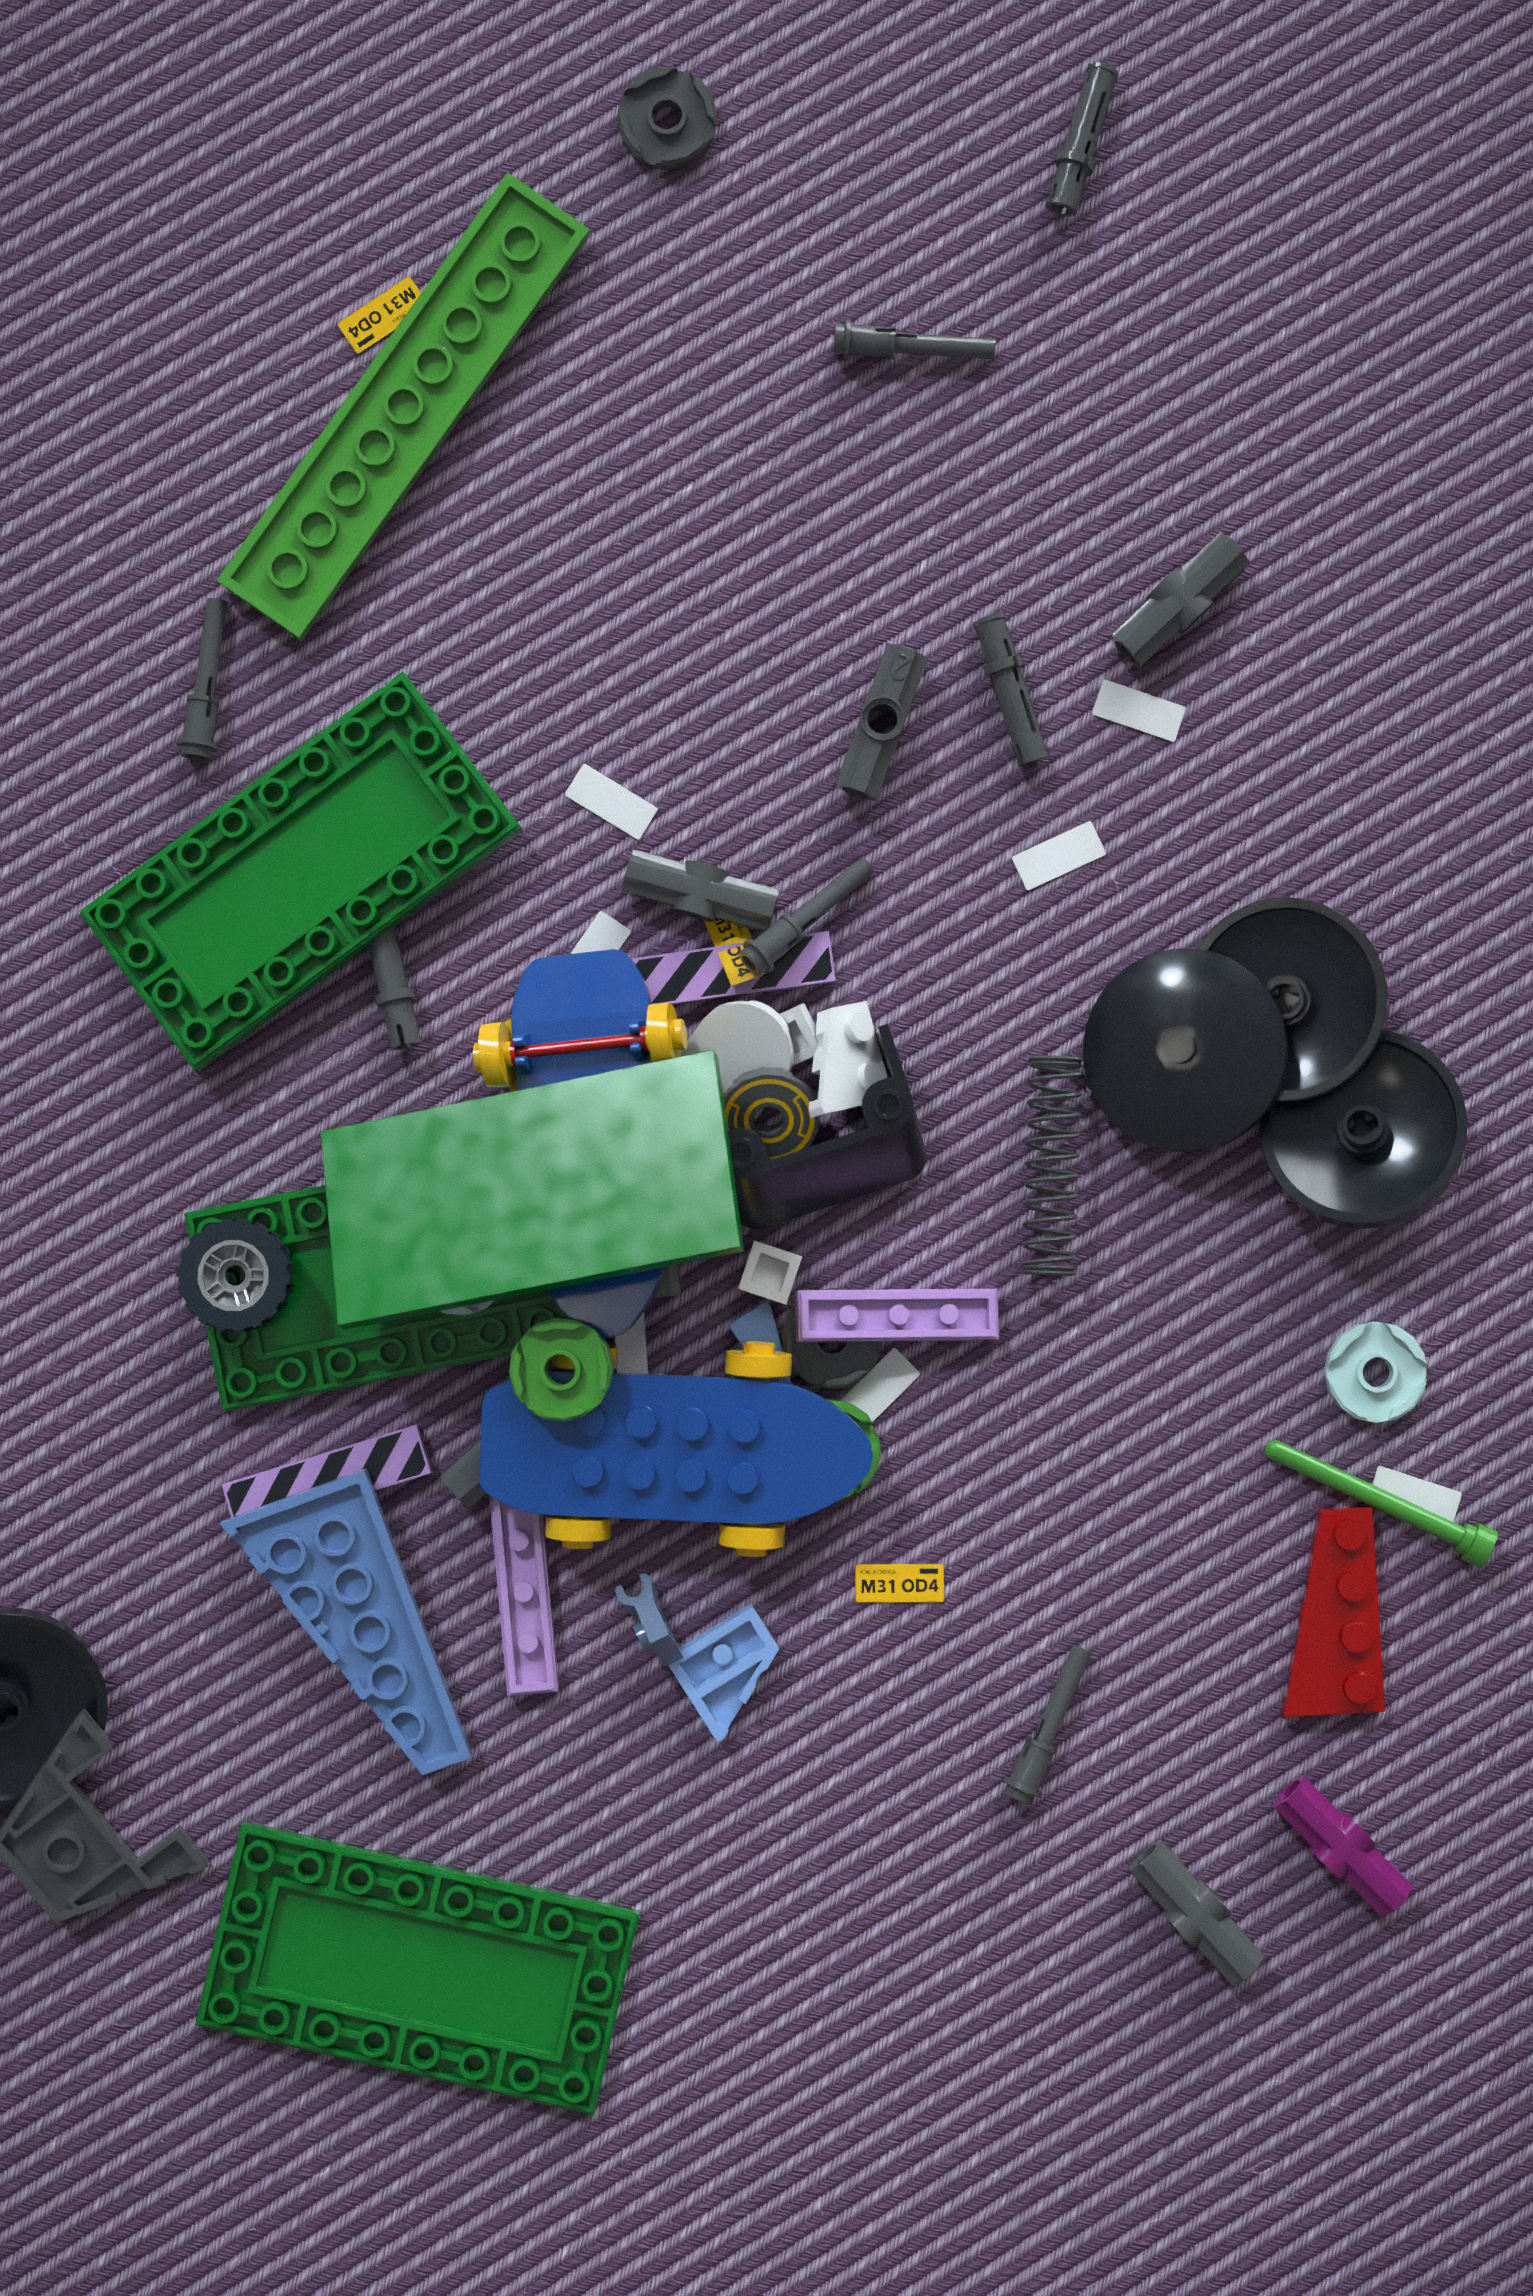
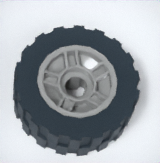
[176,1219,296,1332]

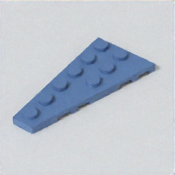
[219,1468,472,1775]

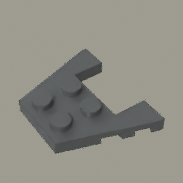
[0,1709,209,1923]

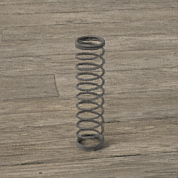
[1021,1055,1083,1276]

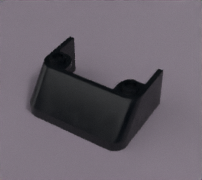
[728,1024,926,1229]

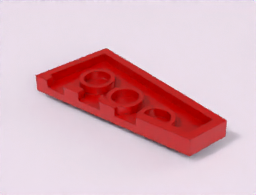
[1280,1506,1385,1717]

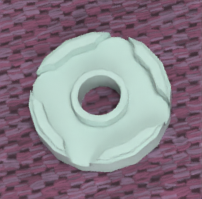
[1324,1321,1427,1423]

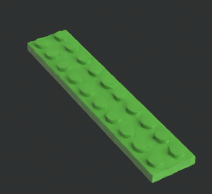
[217,172,591,642]

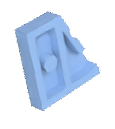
[668,1603,779,1743]

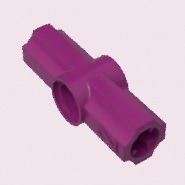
[1272,1775,1414,1918]

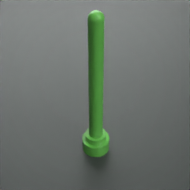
[1265,1440,1498,1568]

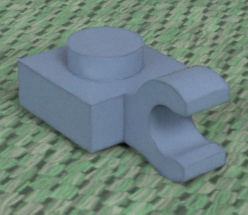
[615,1573,684,1667]

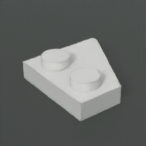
[809,1001,887,1118]

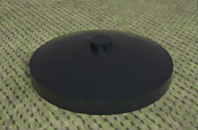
[1196,897,1389,1102]
[1083,948,1288,1153]
[1259,1030,1467,1229]
[0,1607,108,1810]

